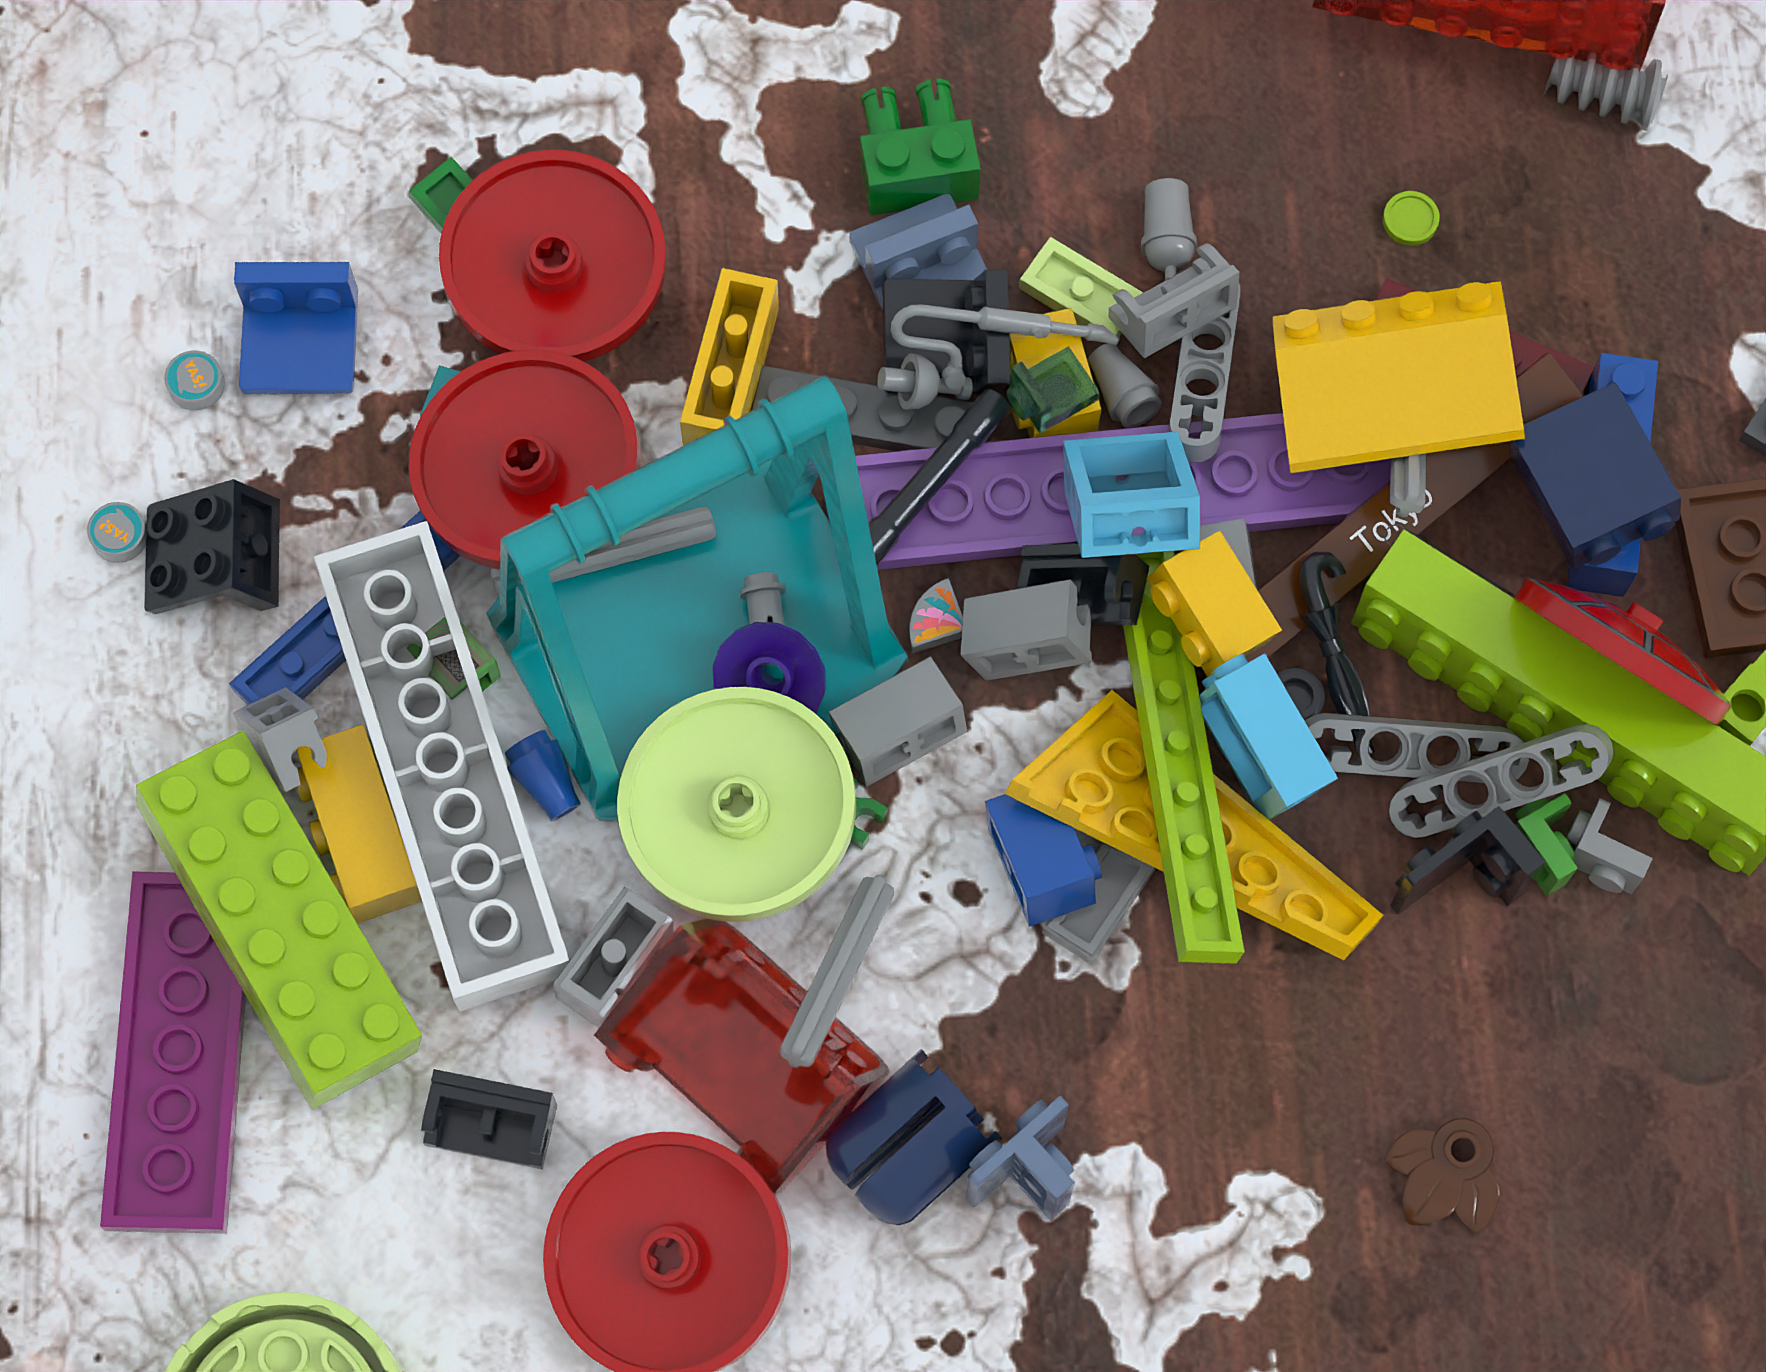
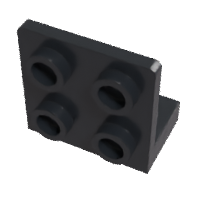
[882,270,1010,394]
[144,479,280,614]
[1390,806,1546,914]

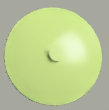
[617,687,856,922]

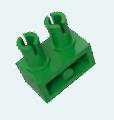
[860,78,980,216]

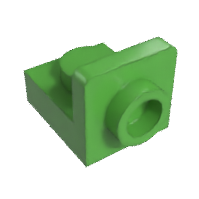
[1515,793,1578,896]

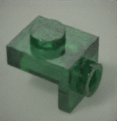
[1007,346,1100,433]

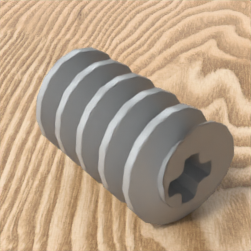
[1543,32,1668,131]

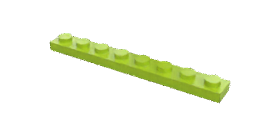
[1123,551,1244,964]

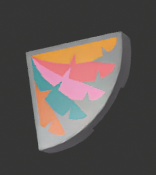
[909,578,963,654]

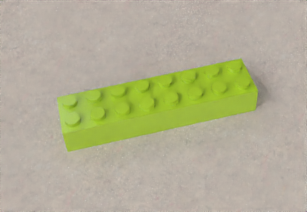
[1351,530,1766,876]

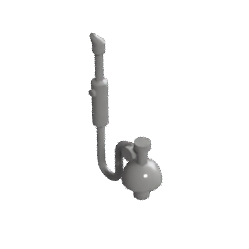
[877,304,1120,410]

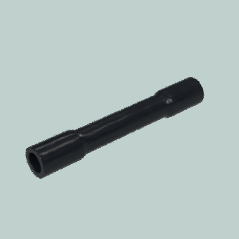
[868,388,1012,565]

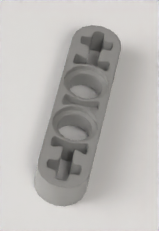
[1169,284,1240,462]
[1305,713,1529,783]
[1389,724,1614,838]

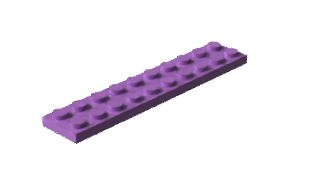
[855,413,1391,570]

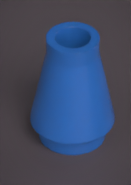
[505,730,581,822]

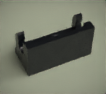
[1017,544,1150,626]
[421,1069,558,1170]

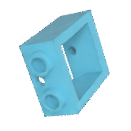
[1063,432,1200,558]
[1199,654,1338,820]

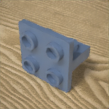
[849,194,987,311]
[966,1096,1075,1221]

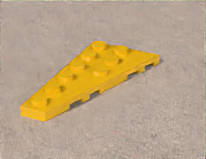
[1004,690,1384,960]

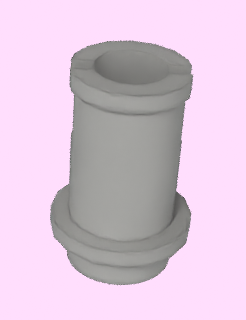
[740,572,786,626]

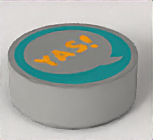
[165,350,225,410]
[87,502,147,563]

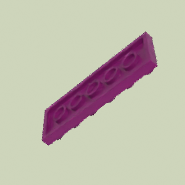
[100,871,246,1234]

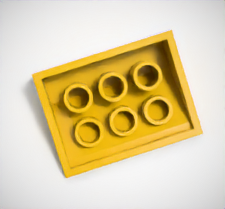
[1272,281,1525,473]

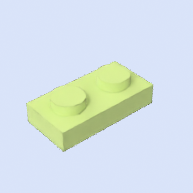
[1019,237,1143,338]

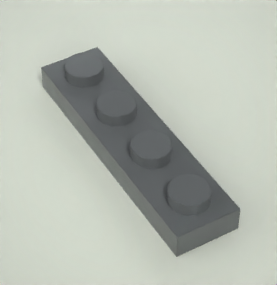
[752,366,973,451]

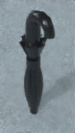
[1298,552,1375,755]

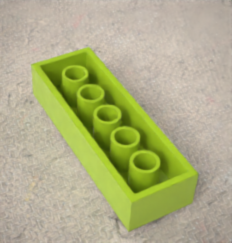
[136,730,422,1110]

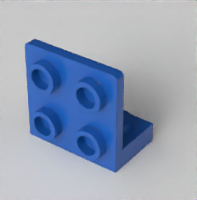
[234,262,358,394]

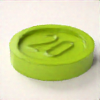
[1383,191,1440,246]

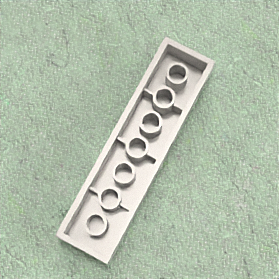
[314,521,570,1012]

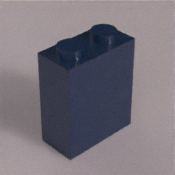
[1509,382,1681,569]

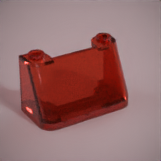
[594,918,889,1195]

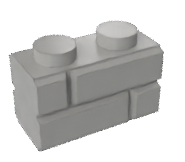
[554,887,674,1031]

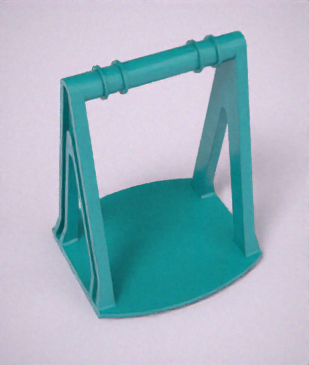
[486,375,908,821]

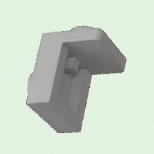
[1566,798,1653,894]

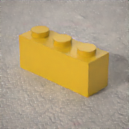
[680,268,779,446]
[296,724,422,924]

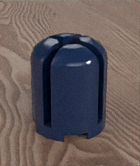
[825,1049,1002,1225]

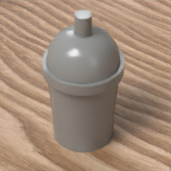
[1141,178,1197,281]

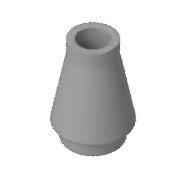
[1088,343,1162,428]

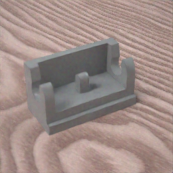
[1108,243,1240,358]
[961,580,1092,681]
[829,656,967,787]
[232,687,327,792]

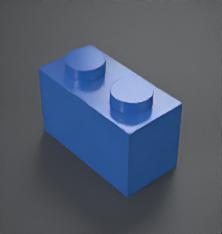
[985,794,1102,927]

